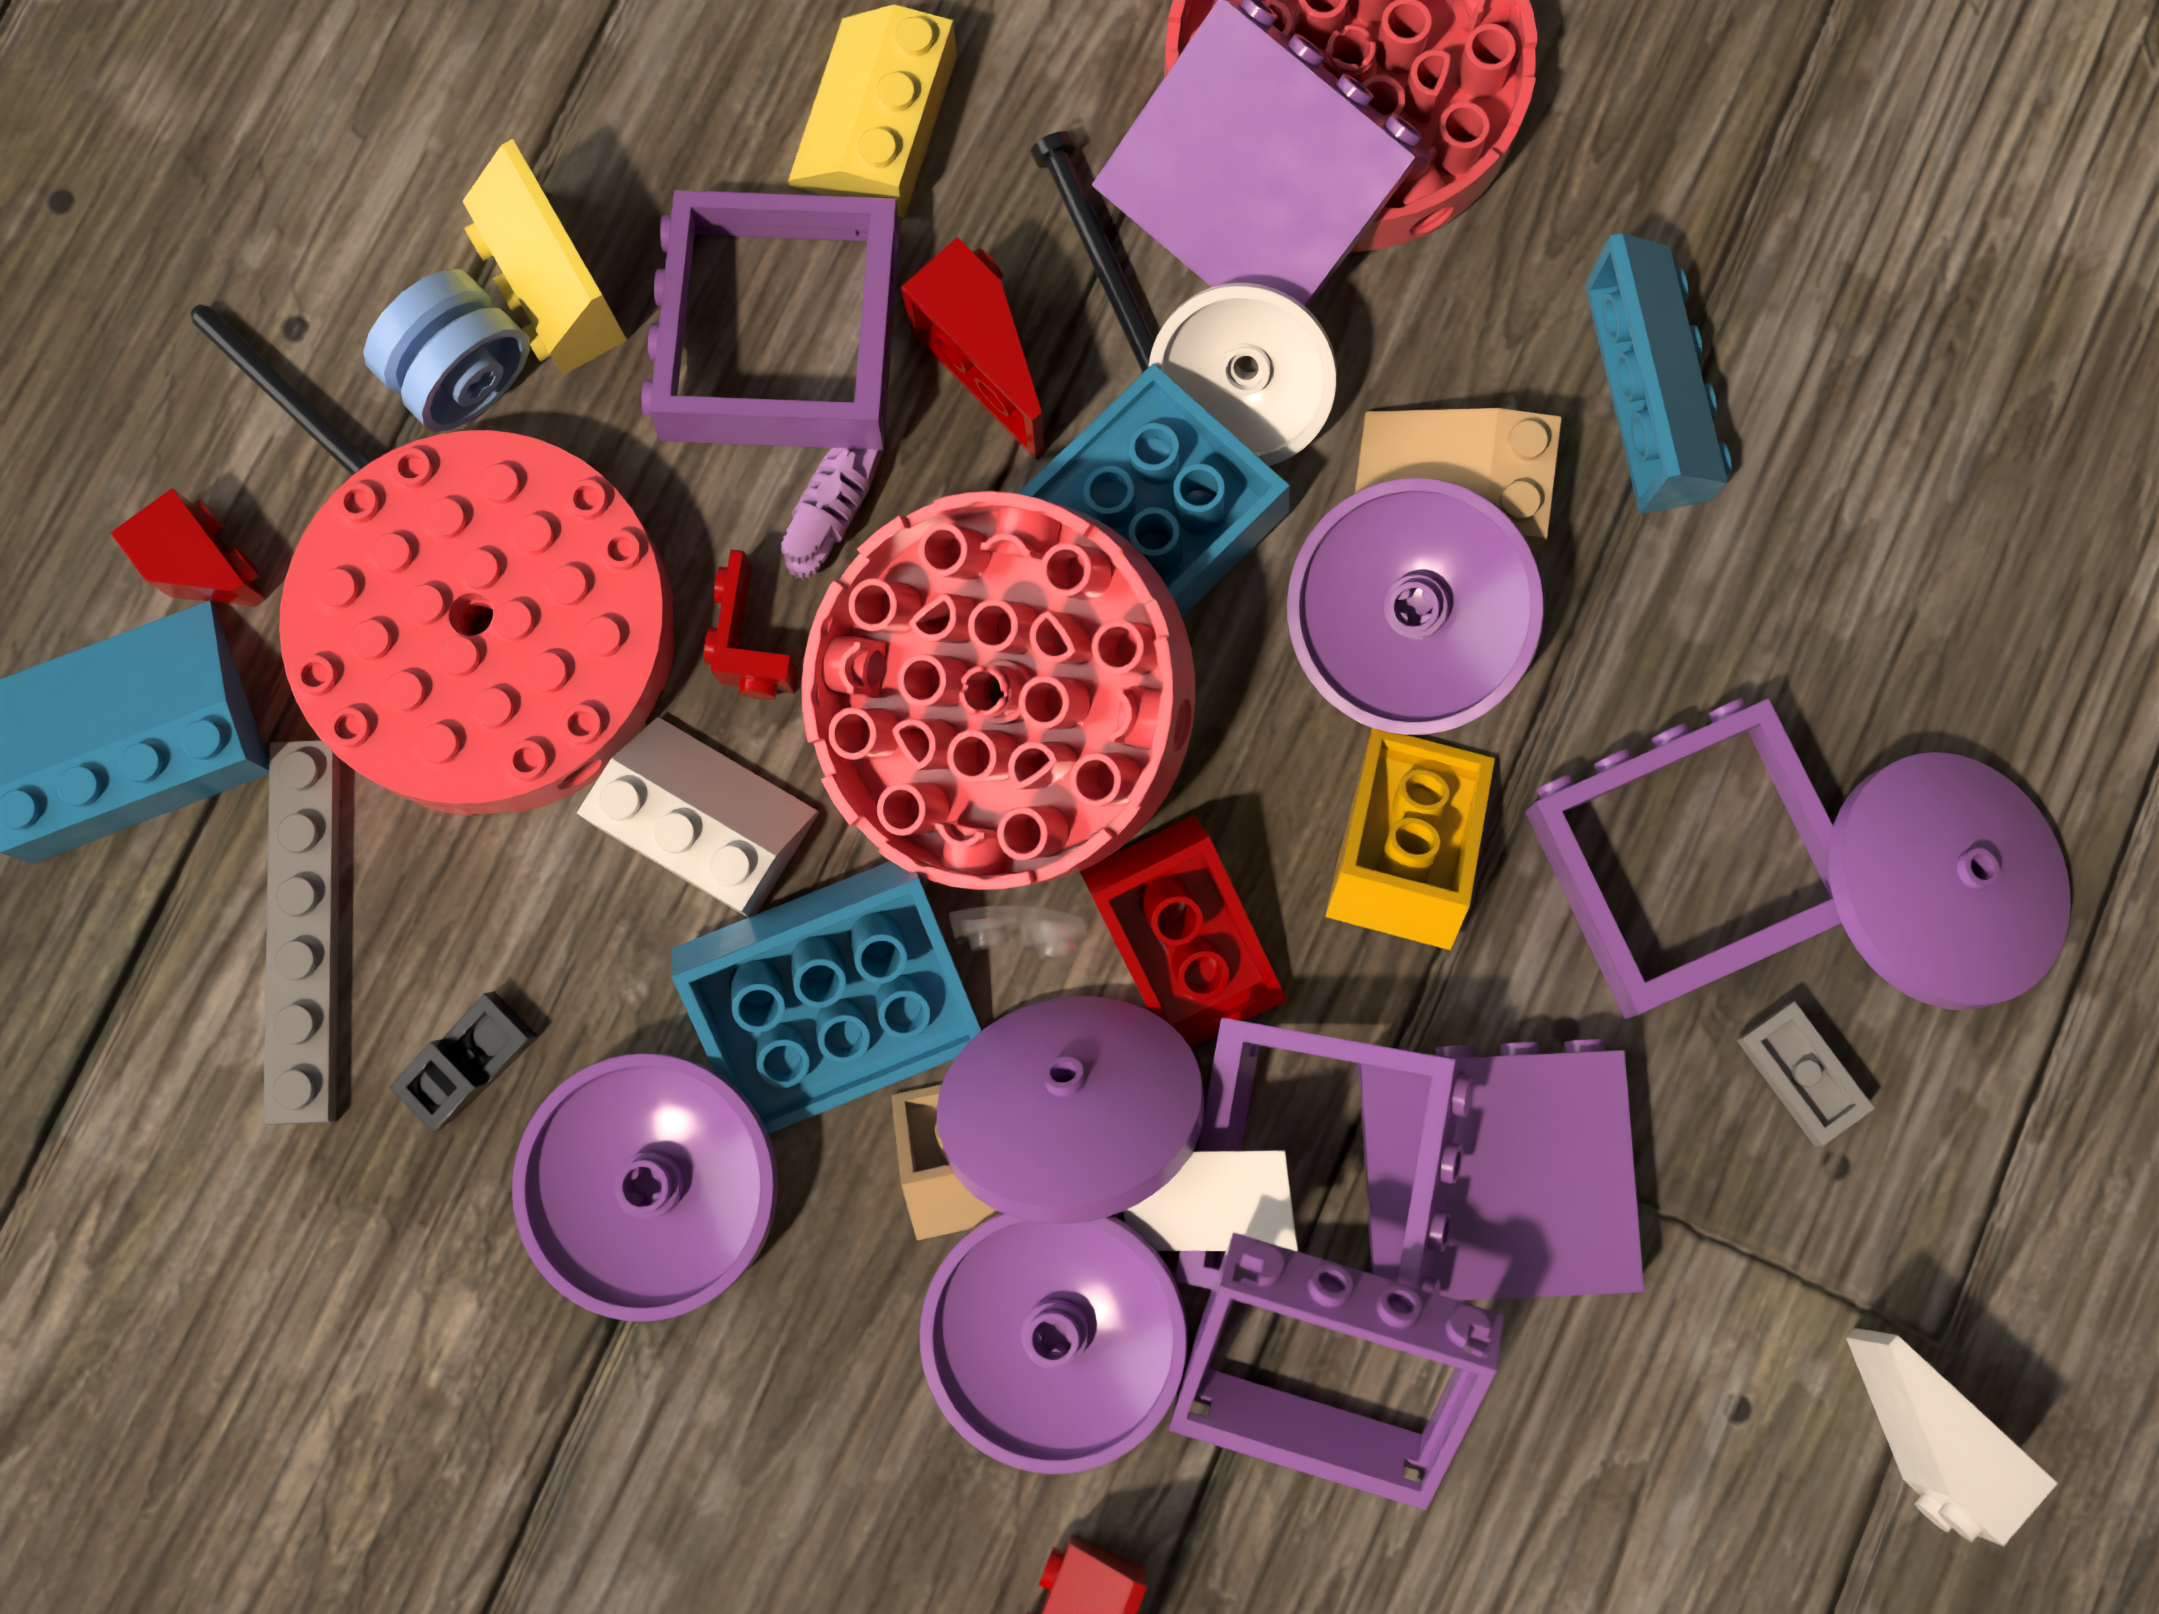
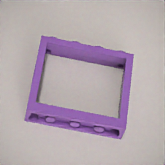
[641,190,900,450]
[1525,698,1841,1019]
[1175,1017,1472,1295]
[1168,1232,1504,1510]

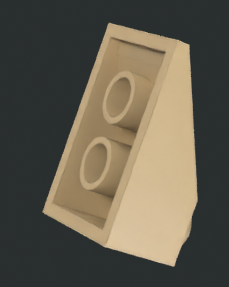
[1354,408,1561,556]

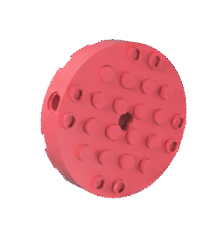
[1164,0,1538,252]
[279,430,676,816]
[802,491,1196,889]

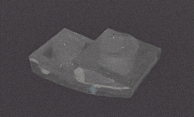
[949,905,1088,960]

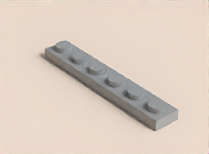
[263,740,341,1125]

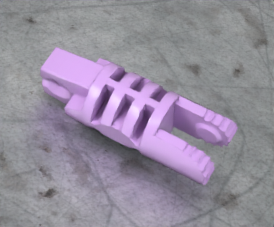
[781,448,883,580]

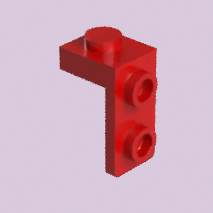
[704,549,798,700]

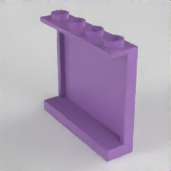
[1092,0,1431,308]
[1354,1039,1644,1301]

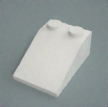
[1846,1328,2058,1546]

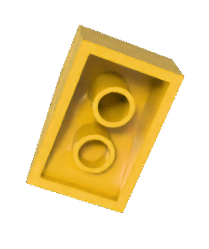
[1325,728,1495,950]

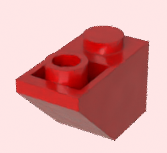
[110,488,266,607]

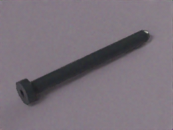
[1031,131,1155,373]
[190,304,377,475]

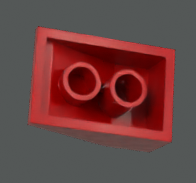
[901,237,1045,460]
[1080,815,1287,1048]

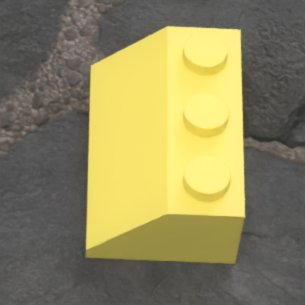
[788,4,957,218]
[463,139,627,375]

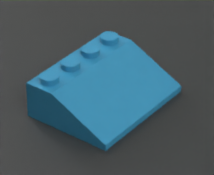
[1018,363,1290,617]
[0,600,269,864]
[671,861,982,1134]

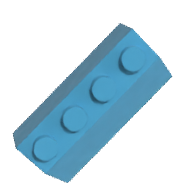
[1585,233,1731,515]

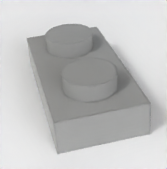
[1736,1001,1875,1147]

